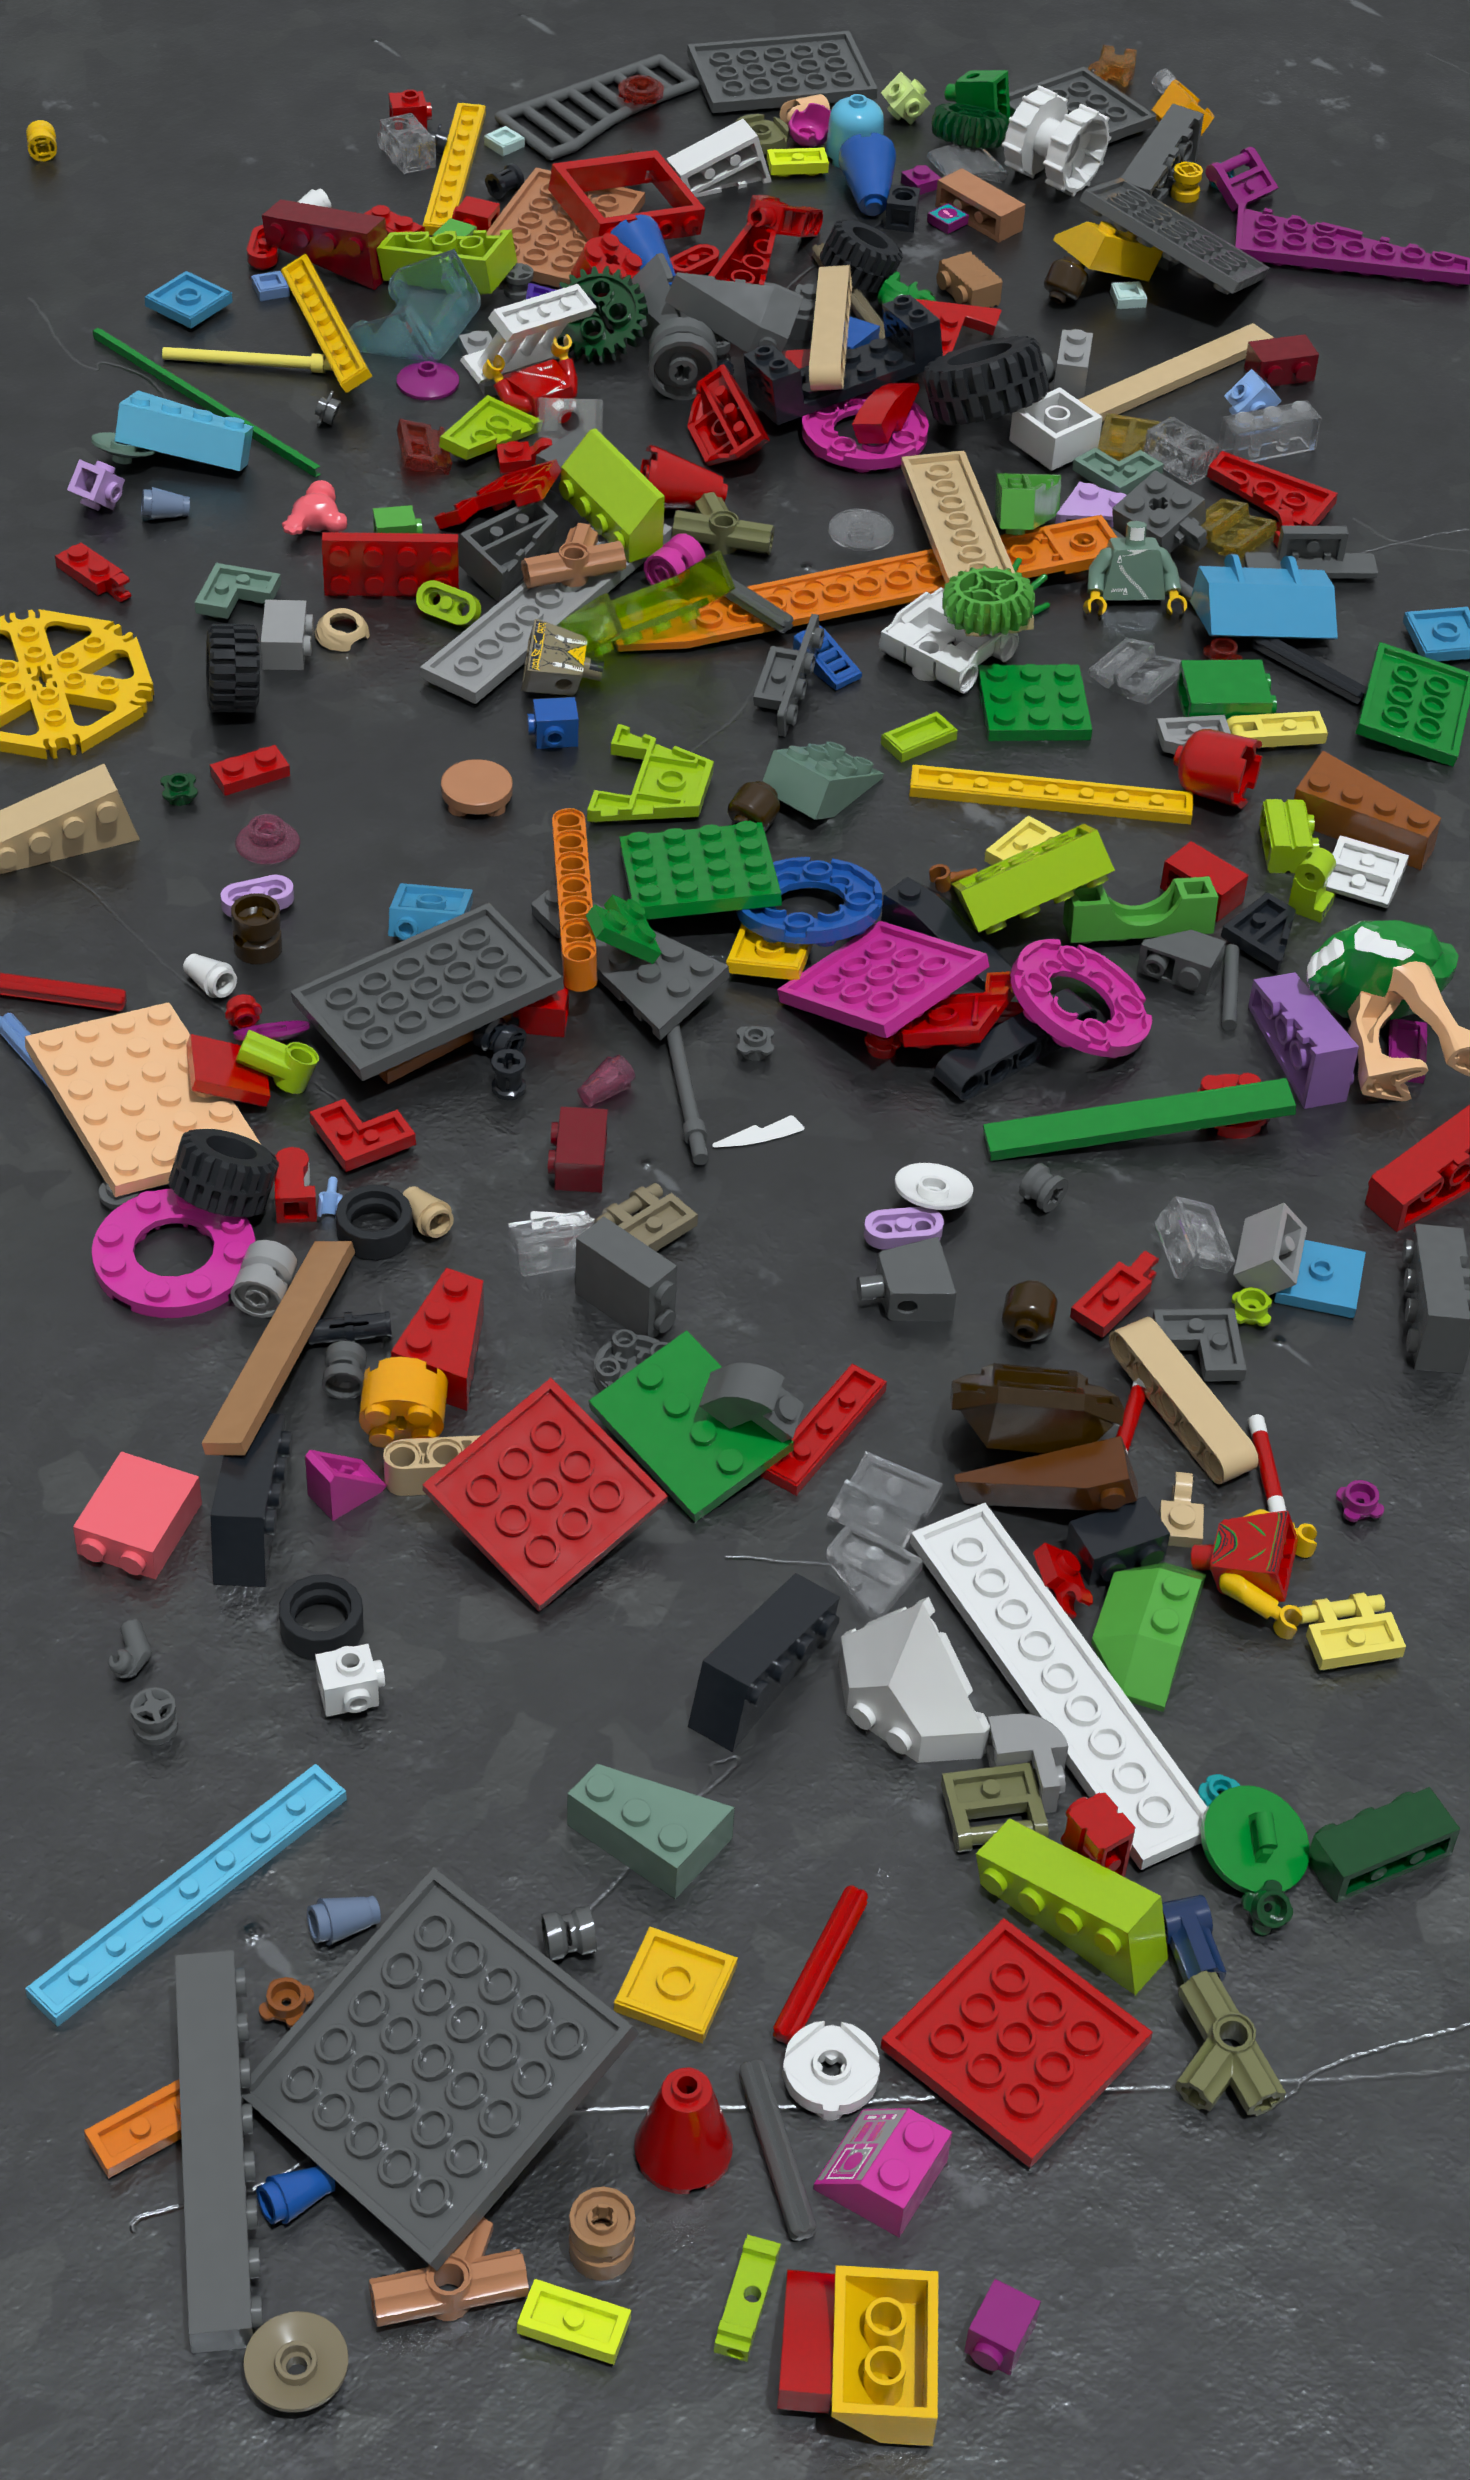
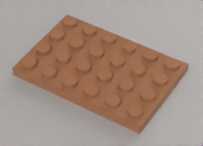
[487,168,645,288]

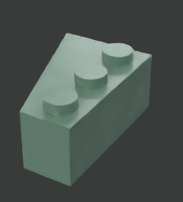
[567,1764,735,1899]

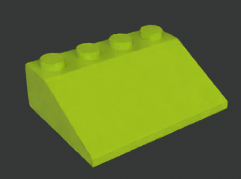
[951,824,1115,934]

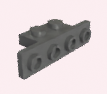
[1244,526,1378,580]
[753,614,824,737]

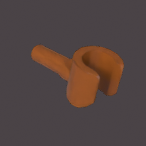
[929,864,978,893]

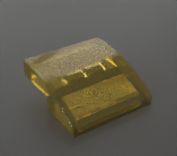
[1201,498,1277,559]

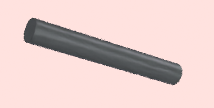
[1222,944,1239,1031]

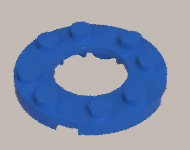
[736,857,882,947]

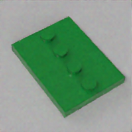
[1355,642,1470,767]
[589,1330,794,1523]

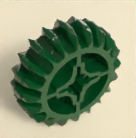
[931,103,1009,149]

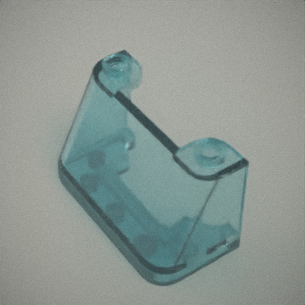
[348,249,481,362]

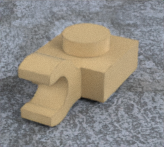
[1159,1472,1204,1548]

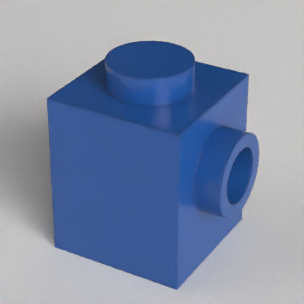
[527,697,579,749]

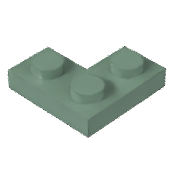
[1072,447,1164,495]
[195,563,281,619]

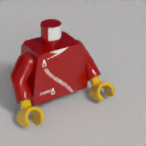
[482,334,578,424]

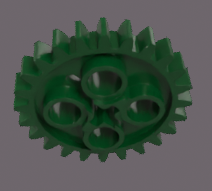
[557,266,649,363]

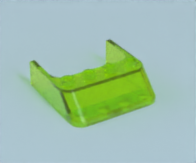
[559,551,735,657]

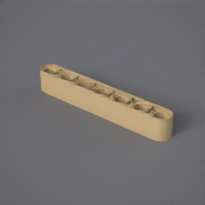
[809,265,852,391]

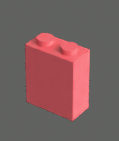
[73,1451,202,1580]

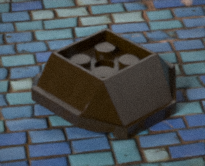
[950,1363,1124,1453]

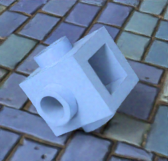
[1224,369,1282,428]

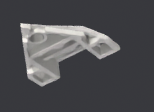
[838,1597,990,1763]

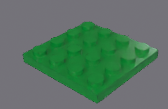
[619,821,782,919]

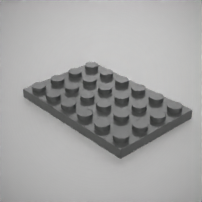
[687,31,878,113]
[1079,178,1270,294]
[290,903,564,1081]

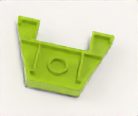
[587,724,714,822]

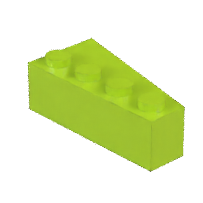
[377,229,517,294]
[976,1818,1168,1996]

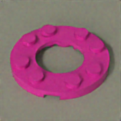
[801,389,929,473]
[1011,939,1152,1059]
[92,1189,255,1318]

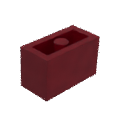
[1244,334,1319,387]
[548,1107,608,1193]

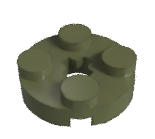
[735,114,789,154]

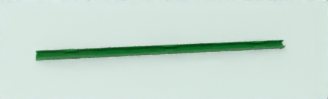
[93,327,321,478]

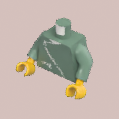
[1083,521,1187,616]

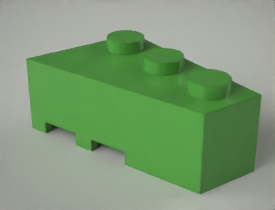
[995,473,1061,535]

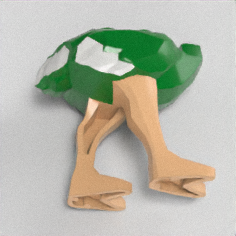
[1307,920,1470,1102]

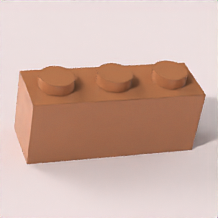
[935,168,1026,243]

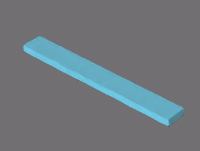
[25,1764,347,2027]

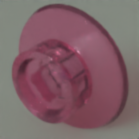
[235,814,301,864]

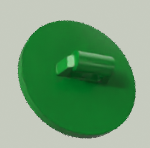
[1201,1785,1310,1893]

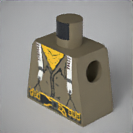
[521,619,604,696]

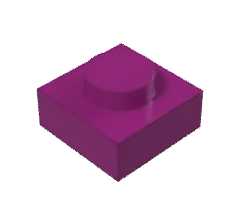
[901,165,941,195]

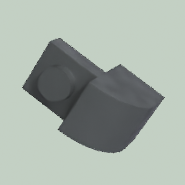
[699,1363,804,1442]

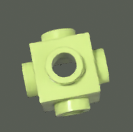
[881,72,930,125]

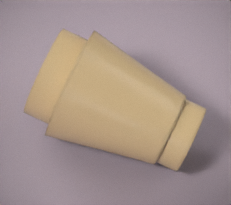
[403,1186,454,1238]

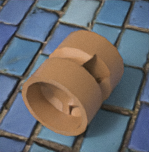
[569,2186,636,2281]

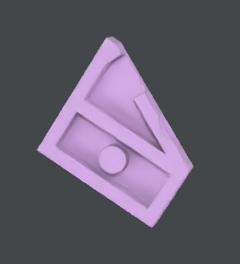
[1055,482,1127,527]

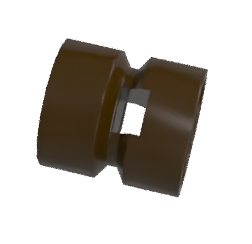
[231,893,282,964]

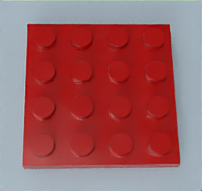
[422,1378,668,1612]
[880,1918,1153,2168]

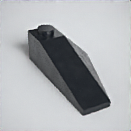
[881,877,1012,991]

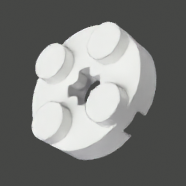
[782,2021,880,2121]

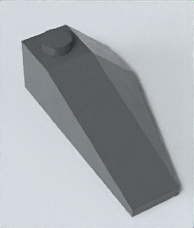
[632,253,681,341]

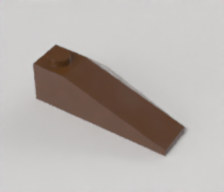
[954,1436,1138,1511]

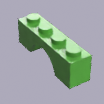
[1063,876,1218,944]

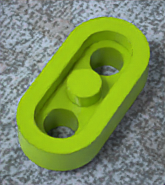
[416,580,481,627]

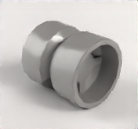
[230,1240,297,1318]

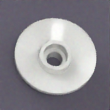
[894,1163,973,1210]

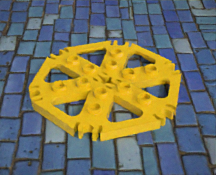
[0,609,154,759]

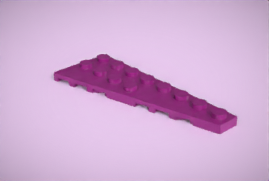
[1235,202,1470,285]

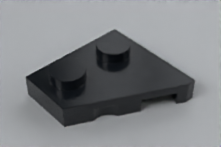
[1221,892,1296,972]

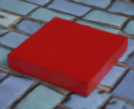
[186,1034,270,1107]

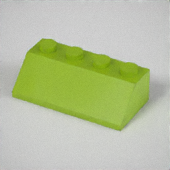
[559,428,665,563]

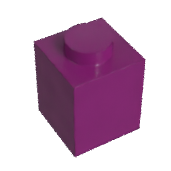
[964,2279,1041,2375]

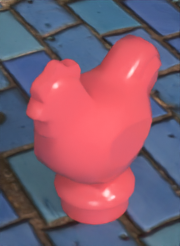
[282,480,347,535]

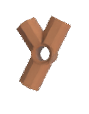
[521,523,626,588]
[369,2217,529,2327]

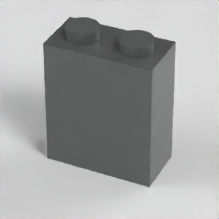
[575,1216,677,1338]

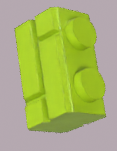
[1259,799,1319,873]

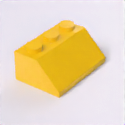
[1053,221,1163,281]
[831,2265,938,2446]

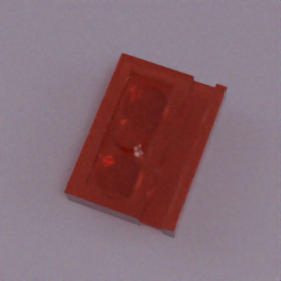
[396,419,452,475]

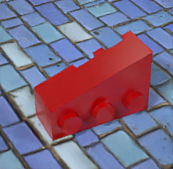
[391,1267,484,1411]

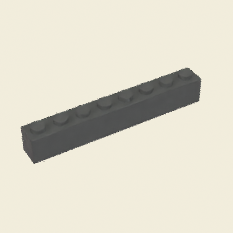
[175,1950,263,2353]

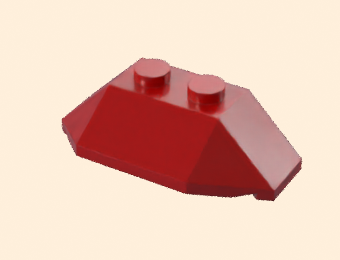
[687,364,770,466]

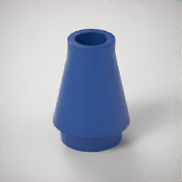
[256,2166,335,2224]

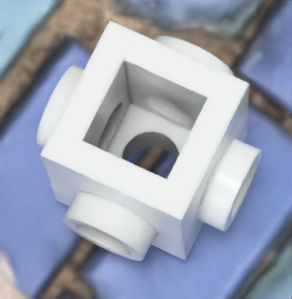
[315,1644,386,1717]

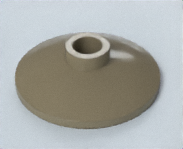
[244,2311,349,2412]

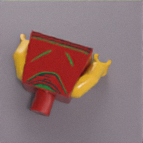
[1191,1509,1317,1640]

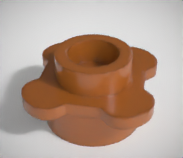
[259,1977,314,2028]

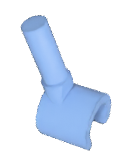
[317,1177,343,1219]

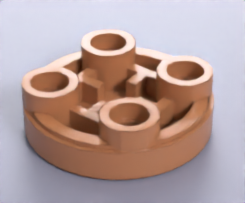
[441,759,513,817]

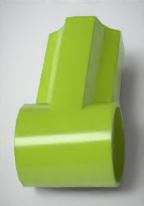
[235,1030,319,1094]

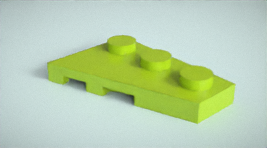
[439,395,542,460]

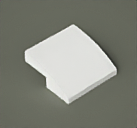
[1326,835,1409,908]

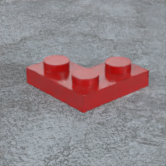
[310,1098,416,1172]

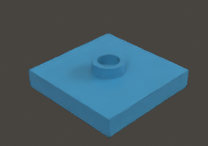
[144,271,233,328]
[1403,607,1470,661]
[1274,1240,1366,1318]

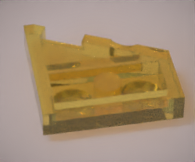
[1098,413,1166,461]

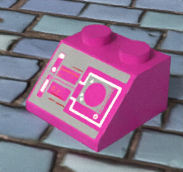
[813,2108,952,2238]

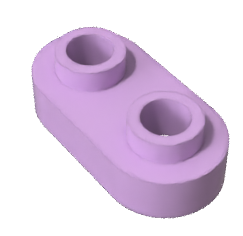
[221,875,294,917]
[864,1207,944,1249]

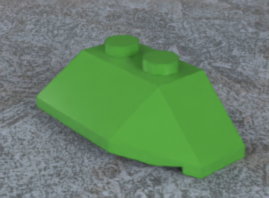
[1091,1562,1206,1712]

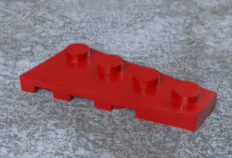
[1207,451,1338,526]

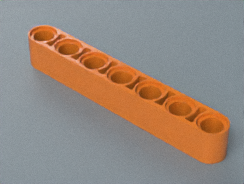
[552,808,597,992]

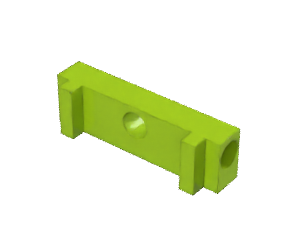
[714,2235,781,2362]

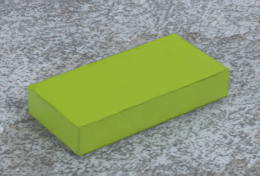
[881,712,958,763]

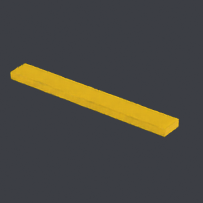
[423,103,486,235]
[281,254,373,393]
[909,765,1193,825]

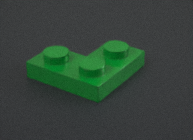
[586,894,662,964]

